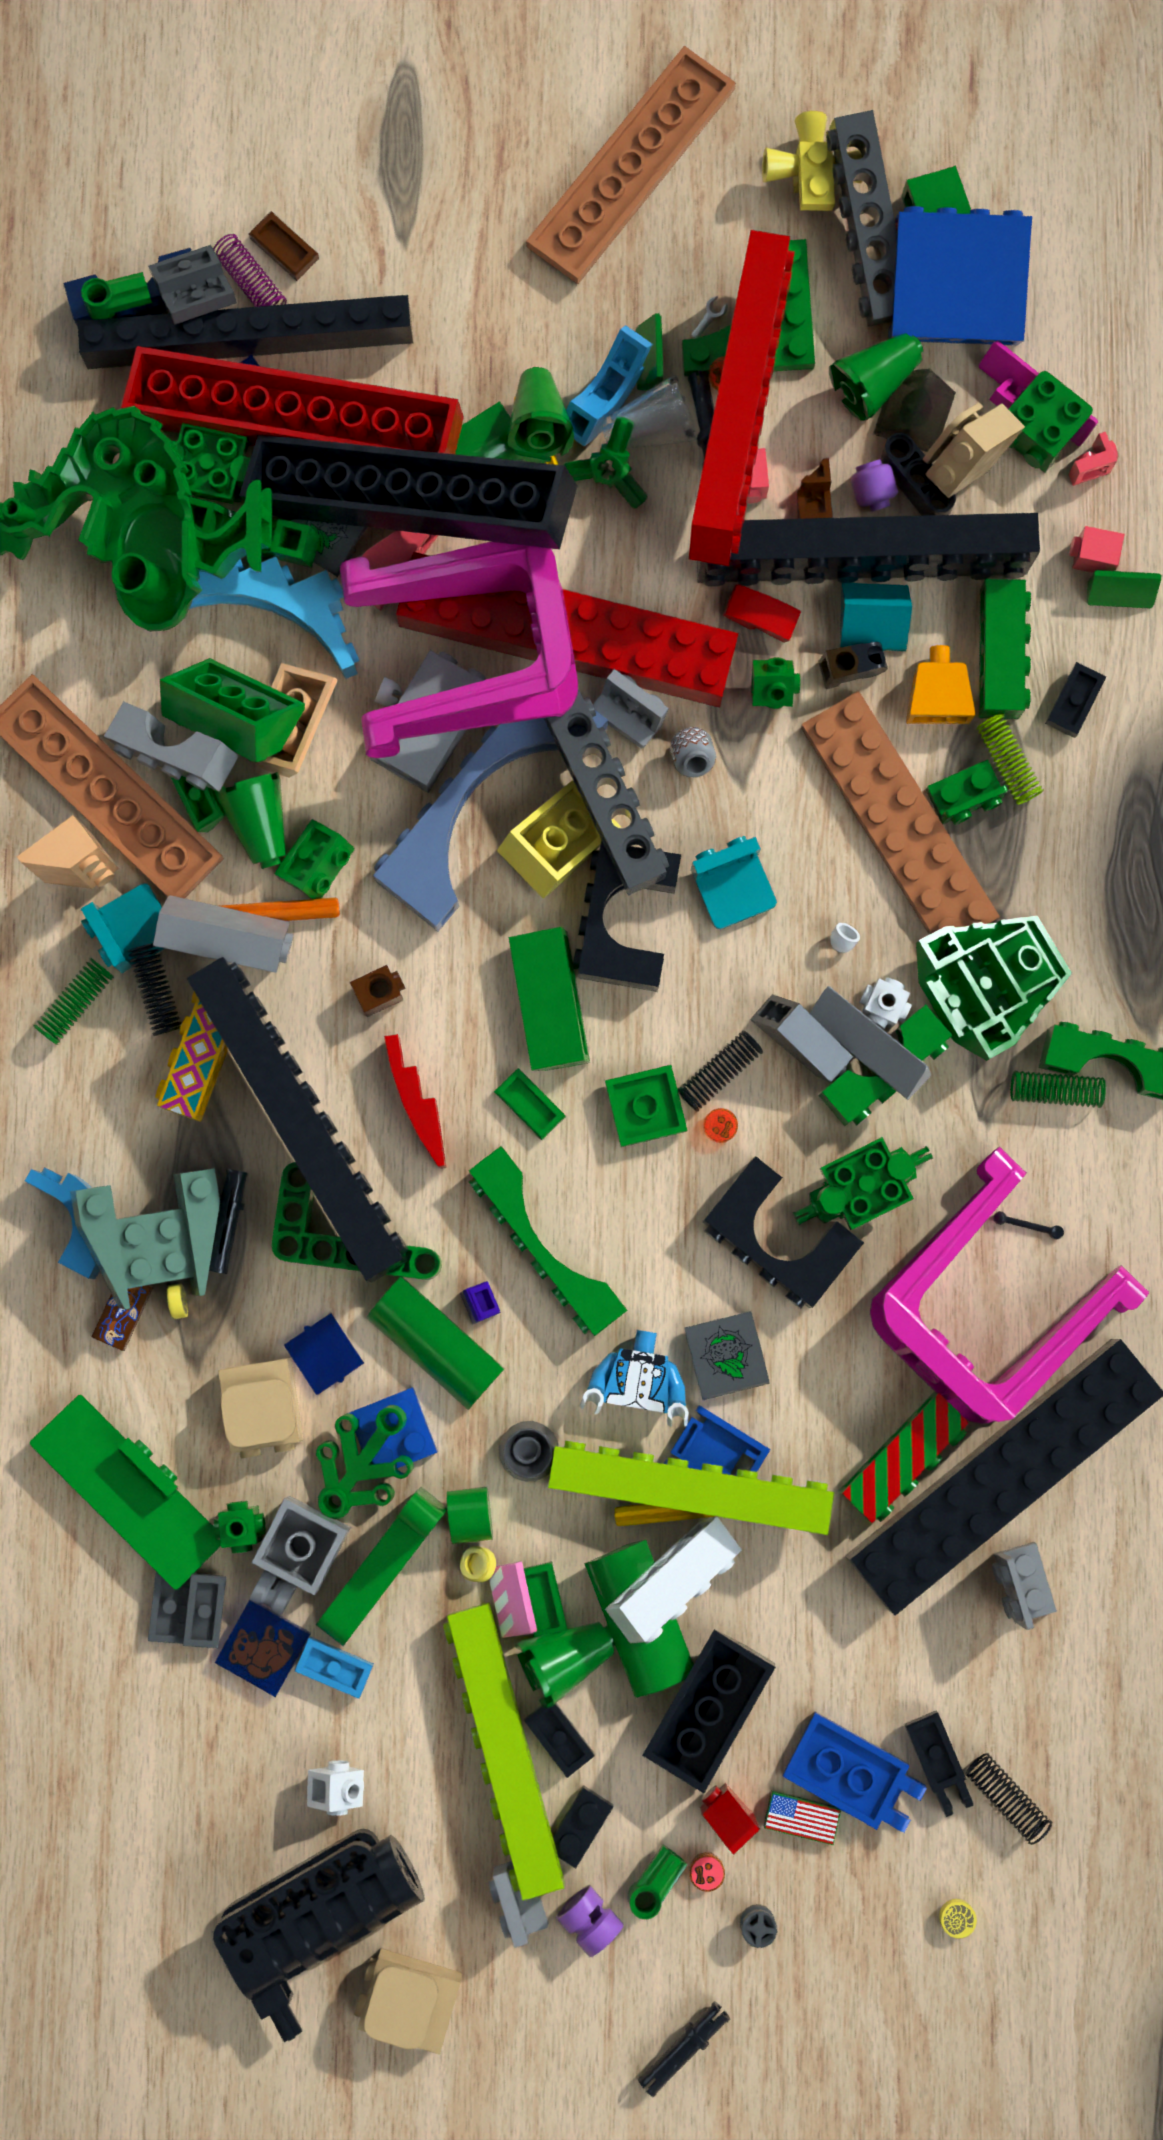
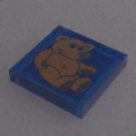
[215,1600,311,1697]

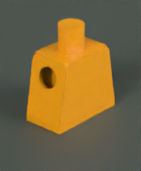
[906,645,975,724]

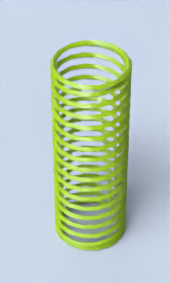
[976,714,1044,805]

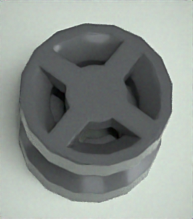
[740,1904,777,1948]

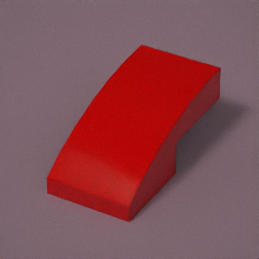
[723,584,801,643]

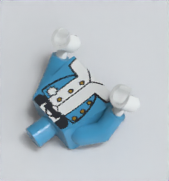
[580,1330,689,1427]

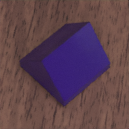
[460,1281,501,1324]

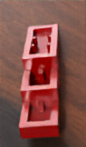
[384,1034,447,1169]

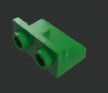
[926,759,1008,825]
[274,819,354,899]

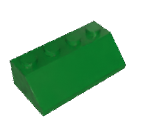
[160,658,305,763]

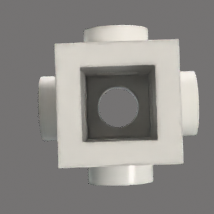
[859,978,912,1029]
[307,1760,364,1816]

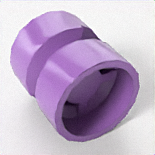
[556,1885,623,1957]

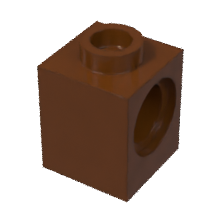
[350,965,406,1017]

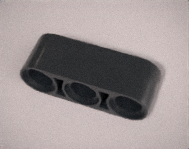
[881,433,956,516]

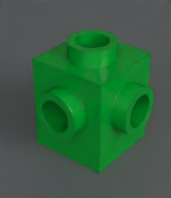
[751,657,800,709]
[213,1501,266,1553]

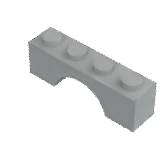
[104,702,239,791]

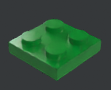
[605,1065,688,1148]

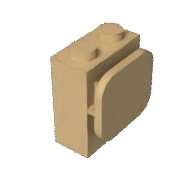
[923,403,1025,498]
[218,1358,304,1458]
[354,1948,462,2055]

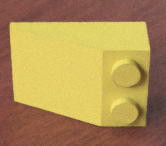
[497,780,621,899]

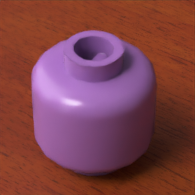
[851,459,898,512]

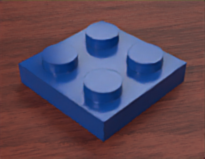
[349,1387,438,1468]

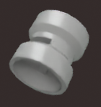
[250,1570,297,1616]

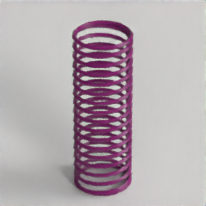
[213,234,287,307]

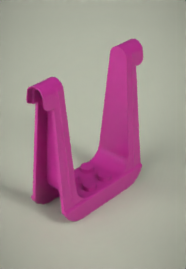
[340,542,578,758]
[870,1146,1149,1424]

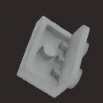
[593,669,669,748]
[489,1861,548,1948]

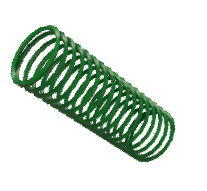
[33,958,114,1045]
[1010,1070,1106,1108]

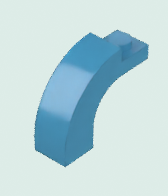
[566,325,653,447]
[25,1167,100,1279]

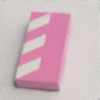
[489,1561,537,1638]

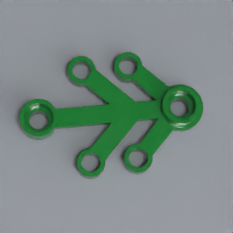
[316,1405,414,1519]

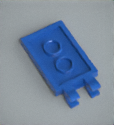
[782,1711,927,1833]

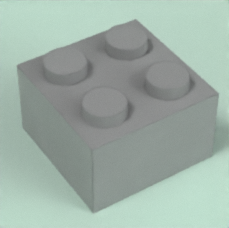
[252,1496,351,1595]

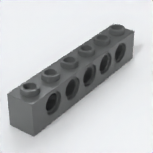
[826,110,897,327]
[543,689,669,896]

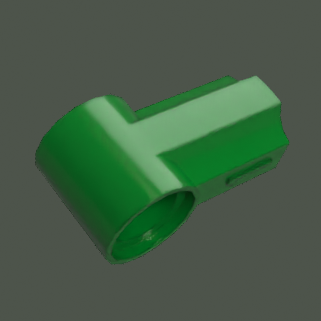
[81,272,152,320]
[628,1845,688,1920]

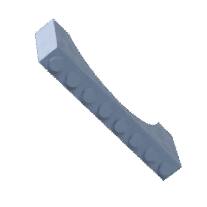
[373,710,608,932]

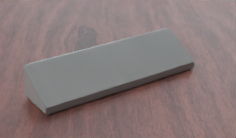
[810,986,931,1100]

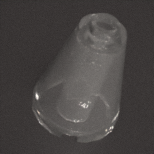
[602,375,697,449]

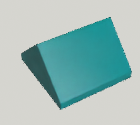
[840,583,912,651]

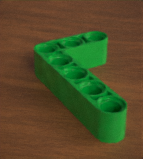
[272,1162,442,1280]
[316,1487,447,1646]

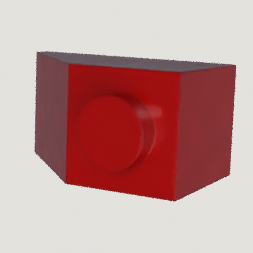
[700,1783,760,1855]

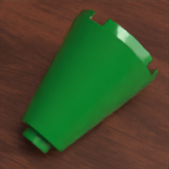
[828,333,923,421]
[507,367,574,463]
[214,772,286,869]
[515,1622,615,1709]

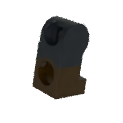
[818,642,888,689]

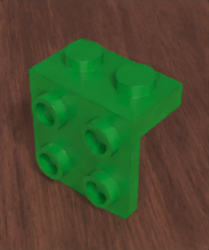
[1008,371,1093,473]

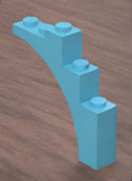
[189,557,360,679]

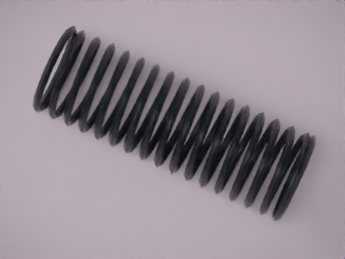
[127,943,182,1036]
[678,1030,763,1112]
[966,1753,1053,1845]

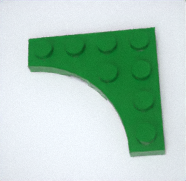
[682,239,815,377]

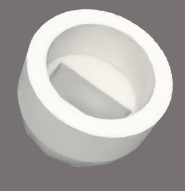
[374,677,402,706]
[830,923,860,953]

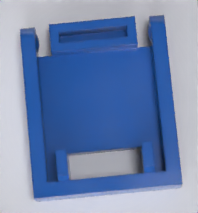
[664,1405,771,1475]

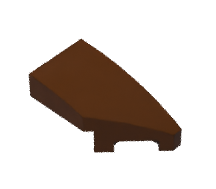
[797,458,833,519]

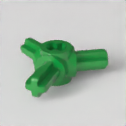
[563,417,648,509]

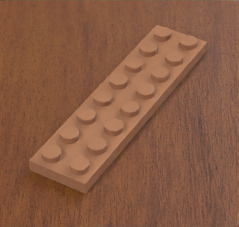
[526,46,736,284]
[0,674,224,899]
[801,691,1000,935]

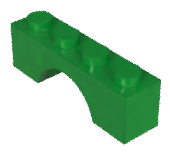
[189,497,320,568]
[818,1004,952,1126]
[1038,1021,1163,1100]

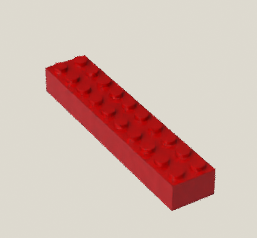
[689,230,795,566]
[121,346,464,454]
[396,552,739,708]

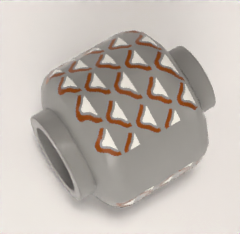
[670,727,716,777]

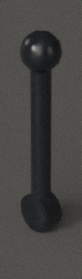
[993,1211,1064,1239]

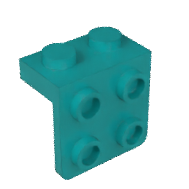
[691,836,777,929]
[81,884,165,973]

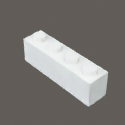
[605,1517,742,1644]

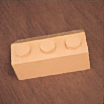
[251,663,337,778]
[17,815,119,889]

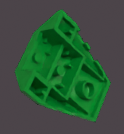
[916,916,1072,1061]

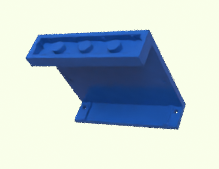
[888,206,1032,346]

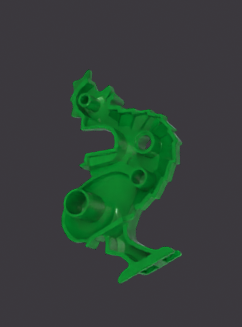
[0,406,272,632]

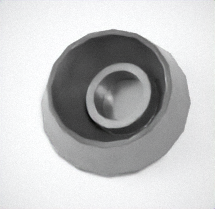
[499,1421,559,1482]

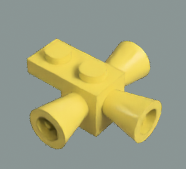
[762,111,862,211]

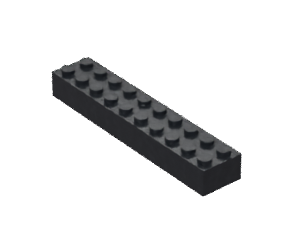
[239,434,578,549]
[697,513,1040,587]
[187,957,409,1283]
[845,1339,1163,1616]

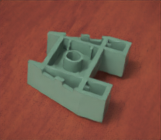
[70,1168,220,1310]

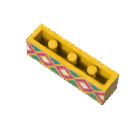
[155,992,228,1122]

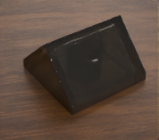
[873,369,956,452]

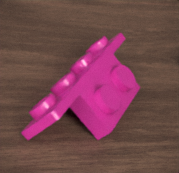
[979,341,1098,446]

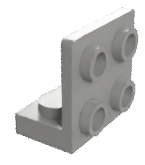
[992,1542,1057,1630]

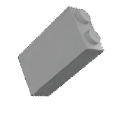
[370,650,486,793]
[153,895,294,973]

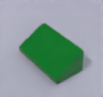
[635,313,663,391]
[1087,570,1162,609]
[171,776,225,833]

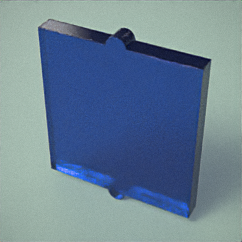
[284,1313,364,1395]

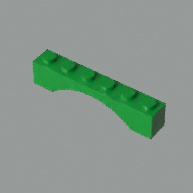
[468,1146,628,1336]

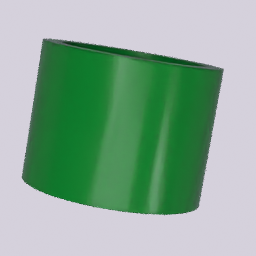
[447,1487,493,1544]

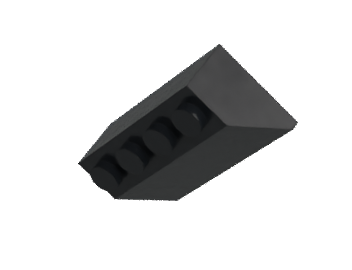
[642,1629,776,1793]

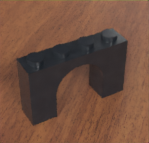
[573,841,681,992]
[703,1156,864,1309]

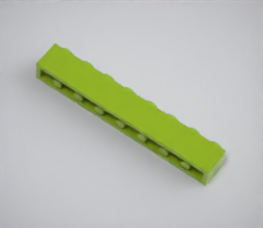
[548,1441,835,1535]
[443,1602,565,1900]

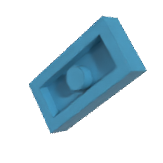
[295,1636,374,1699]

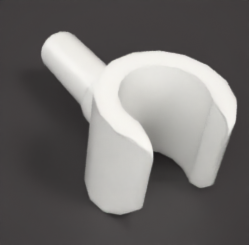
[691,296,728,338]

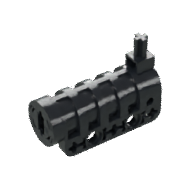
[213,1829,425,2042]

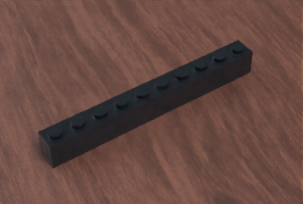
[77,295,413,369]

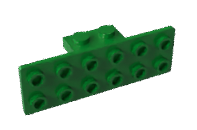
[30,1395,221,1590]

